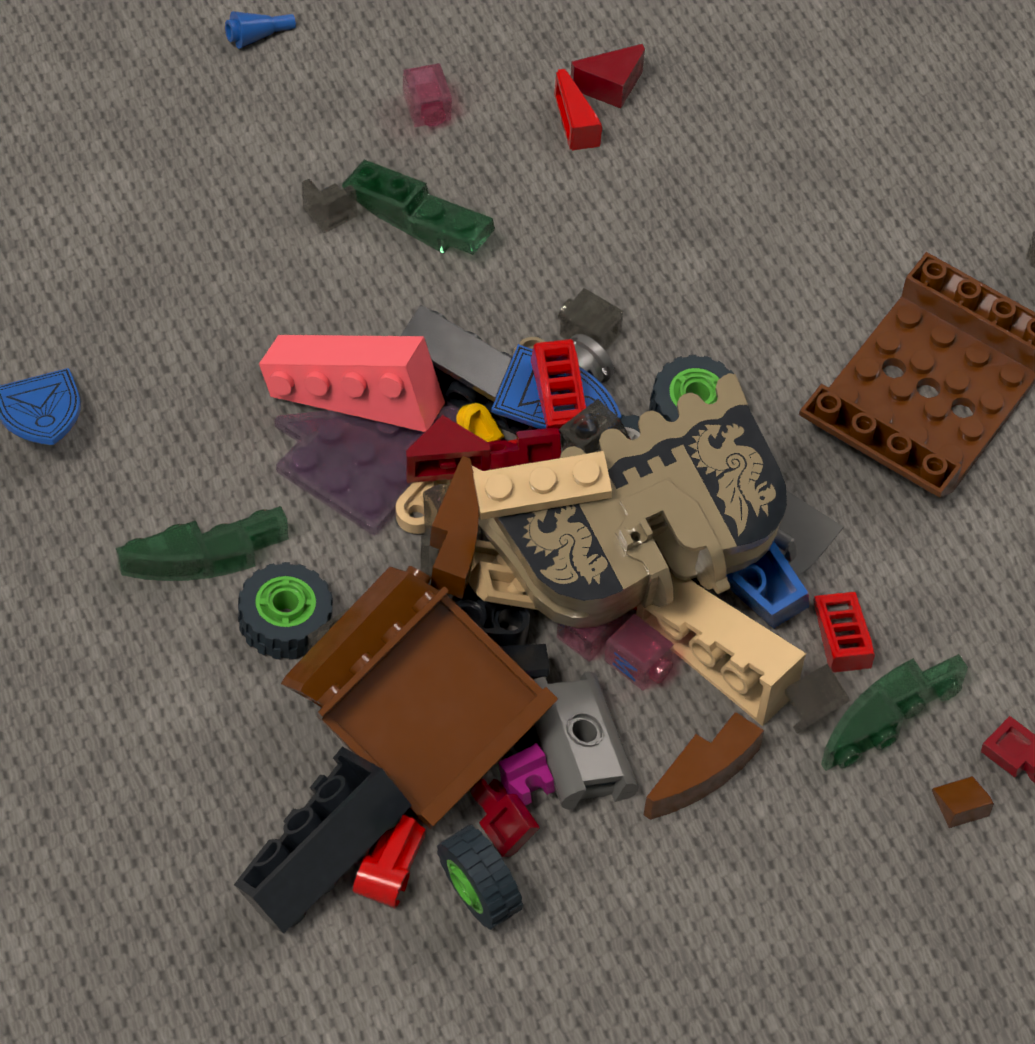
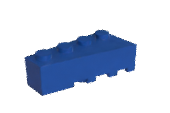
[726,542,809,629]

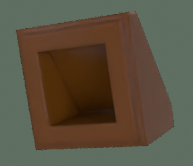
[932,776,994,828]

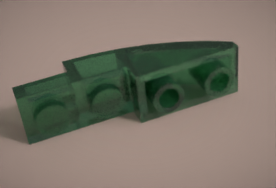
[342,159,495,255]
[115,506,289,581]
[821,654,968,771]

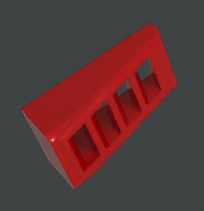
[554,69,602,151]
[531,339,588,429]
[813,592,875,673]

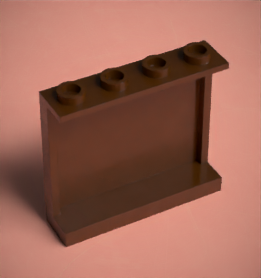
[317,586,558,830]

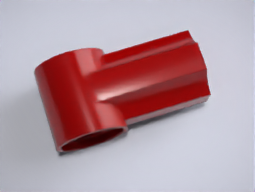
[353,815,426,909]

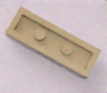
[473,451,612,520]

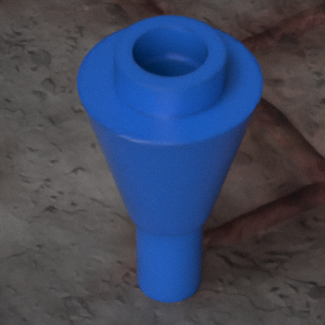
[225,11,296,49]

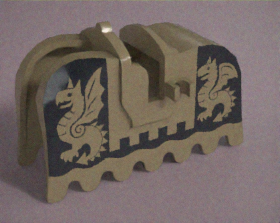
[478,373,787,629]

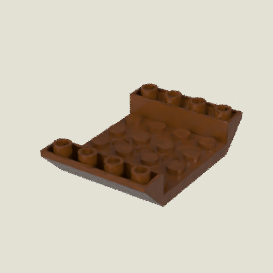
[799,252,1035,498]

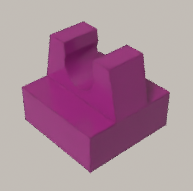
[498,744,555,806]

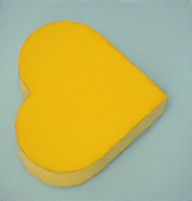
[456,403,504,442]

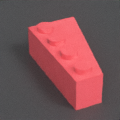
[259,335,445,432]

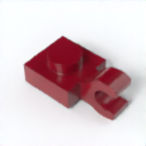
[488,427,561,469]
[981,716,1035,783]
[470,779,540,857]

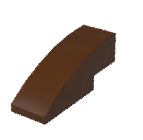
[429,456,479,599]
[643,712,764,820]

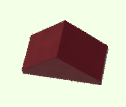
[570,44,645,109]
[406,415,490,483]

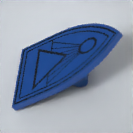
[491,344,622,433]
[0,368,81,445]

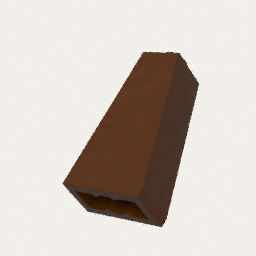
[281,566,439,708]

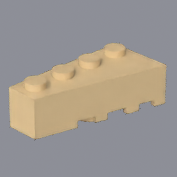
[636,572,806,726]

